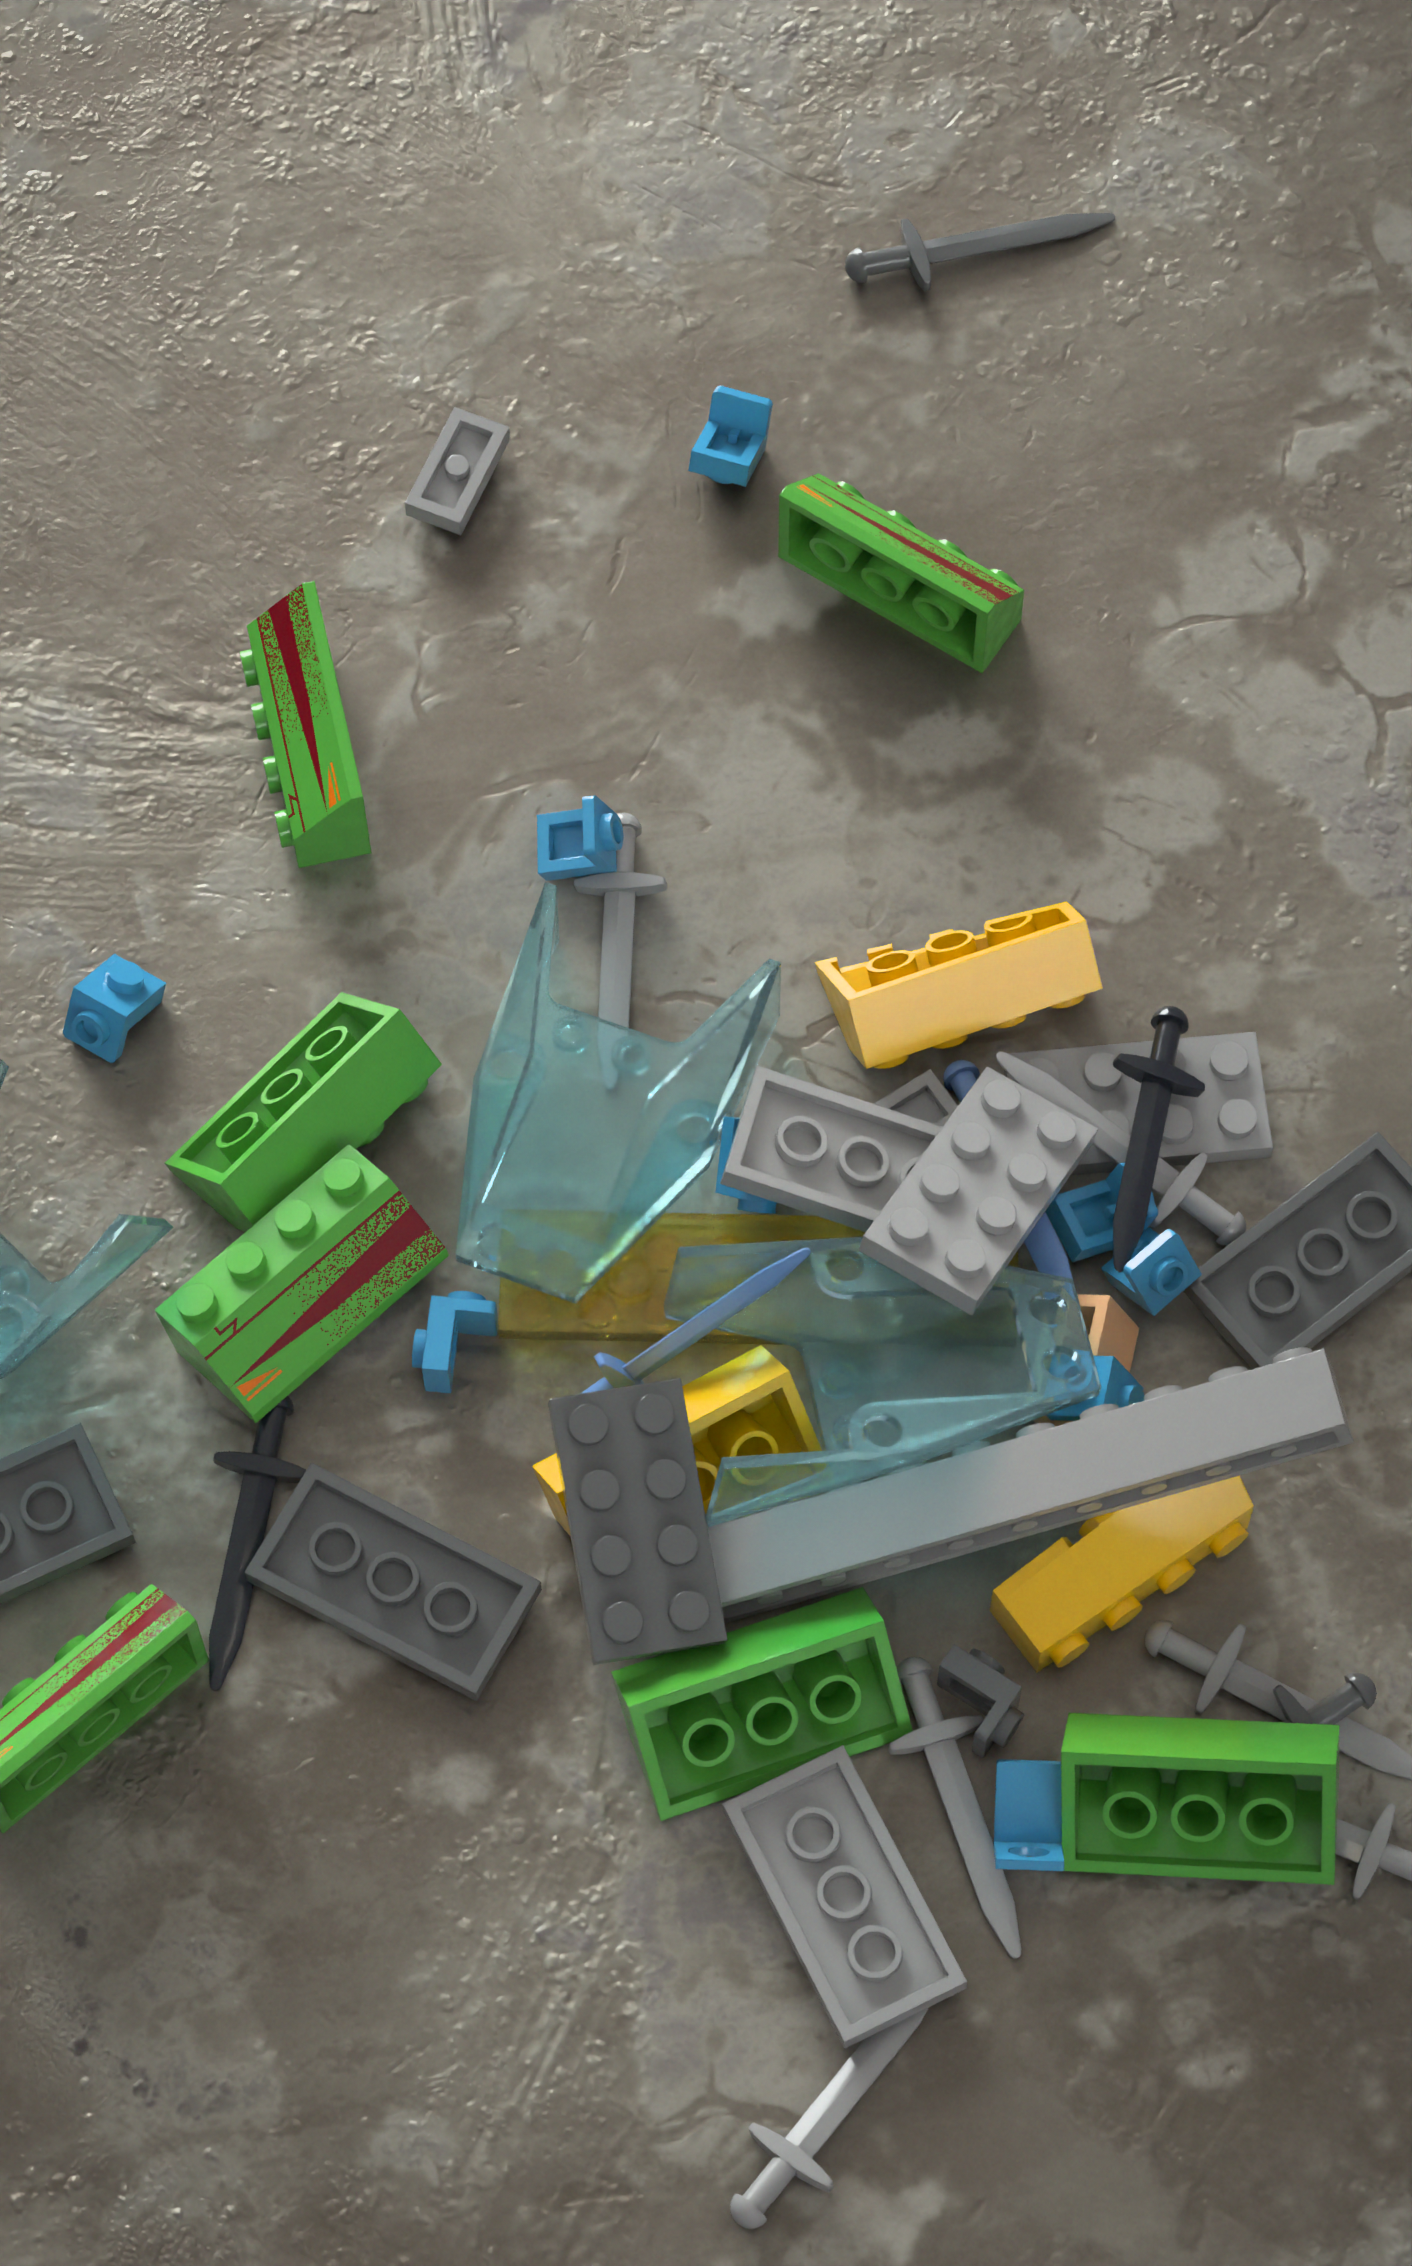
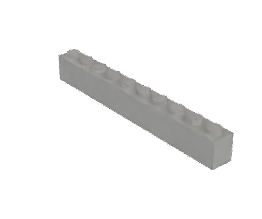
[706,1347,1354,1623]

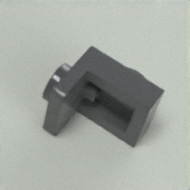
[937,1644,1024,1758]

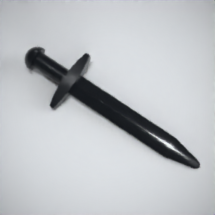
[1113,1006,1205,1272]
[209,1396,306,1690]

